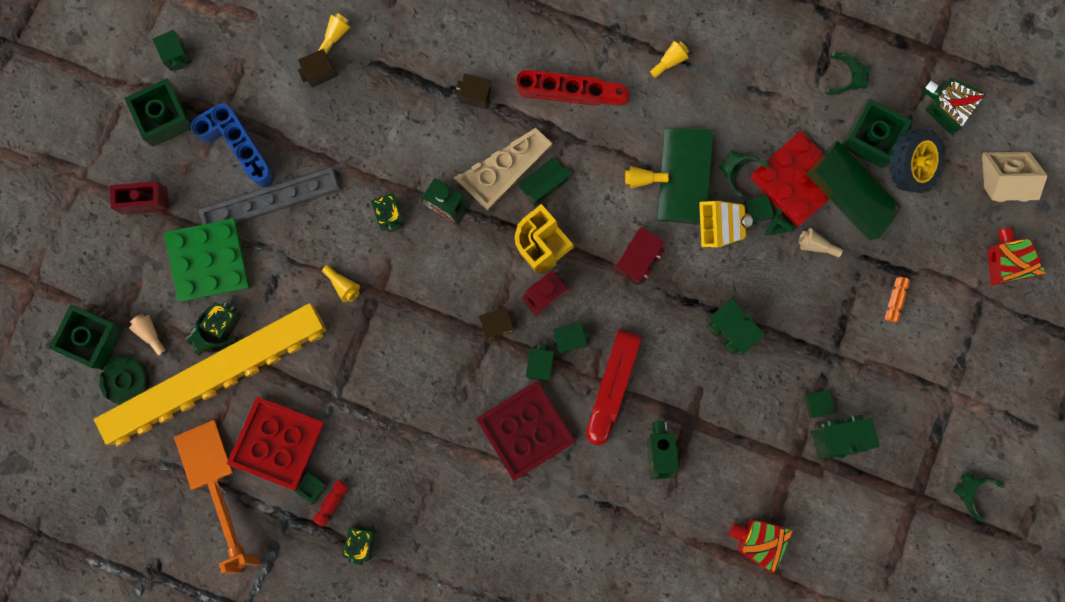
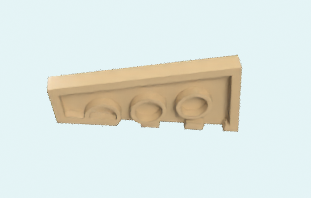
[454,128,552,211]

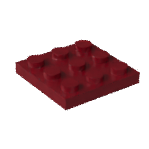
[476,381,575,481]

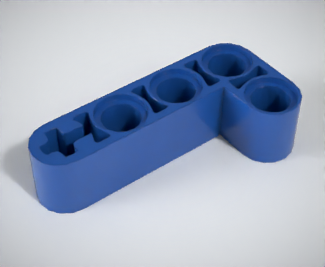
[191,104,274,187]

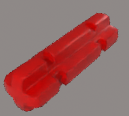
[313,480,349,526]

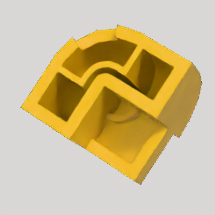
[515,204,574,274]

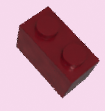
[110,181,168,215]
[614,227,665,285]

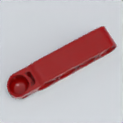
[516,70,630,106]
[586,328,642,445]

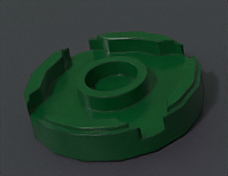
[99,357,149,405]

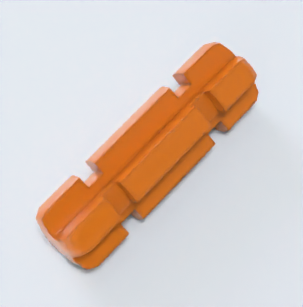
[885,277,910,323]

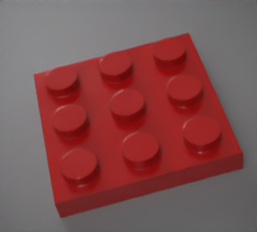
[750,130,829,228]
[227,396,325,491]

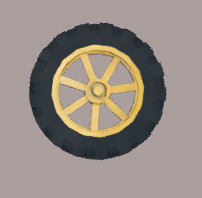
[889,129,945,193]

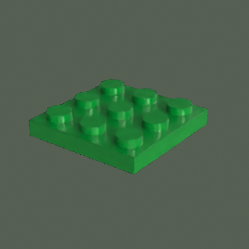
[164,218,250,302]

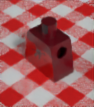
[521,270,571,318]

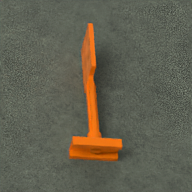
[174,420,261,574]

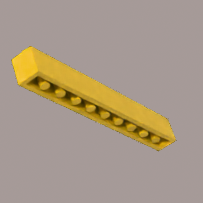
[93,303,328,447]

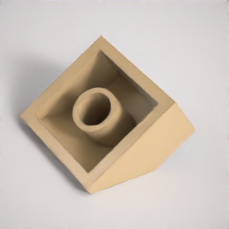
[982,152,1048,202]

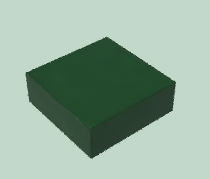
[744,195,774,224]
[804,390,835,418]
[294,470,328,505]

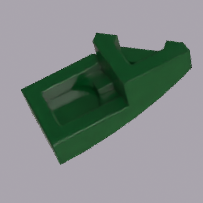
[764,209,796,236]

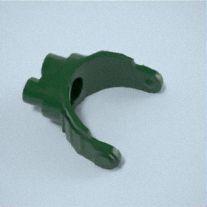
[825,52,871,95]
[719,150,770,200]
[185,306,238,356]
[954,472,1004,522]

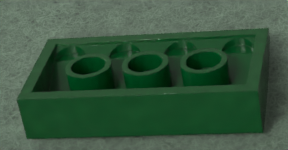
[657,128,713,225]
[806,140,901,240]

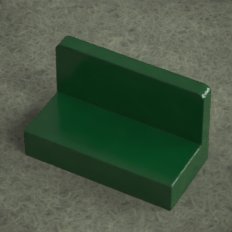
[518,157,572,207]

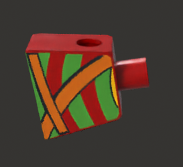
[988,228,1046,286]
[728,518,793,574]

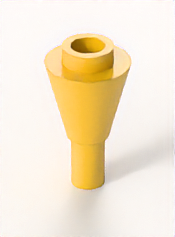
[318,13,351,54]
[650,41,689,79]
[625,166,668,189]
[322,265,360,302]

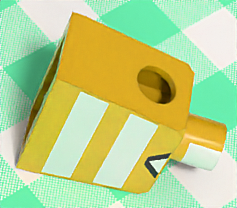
[699,201,752,247]

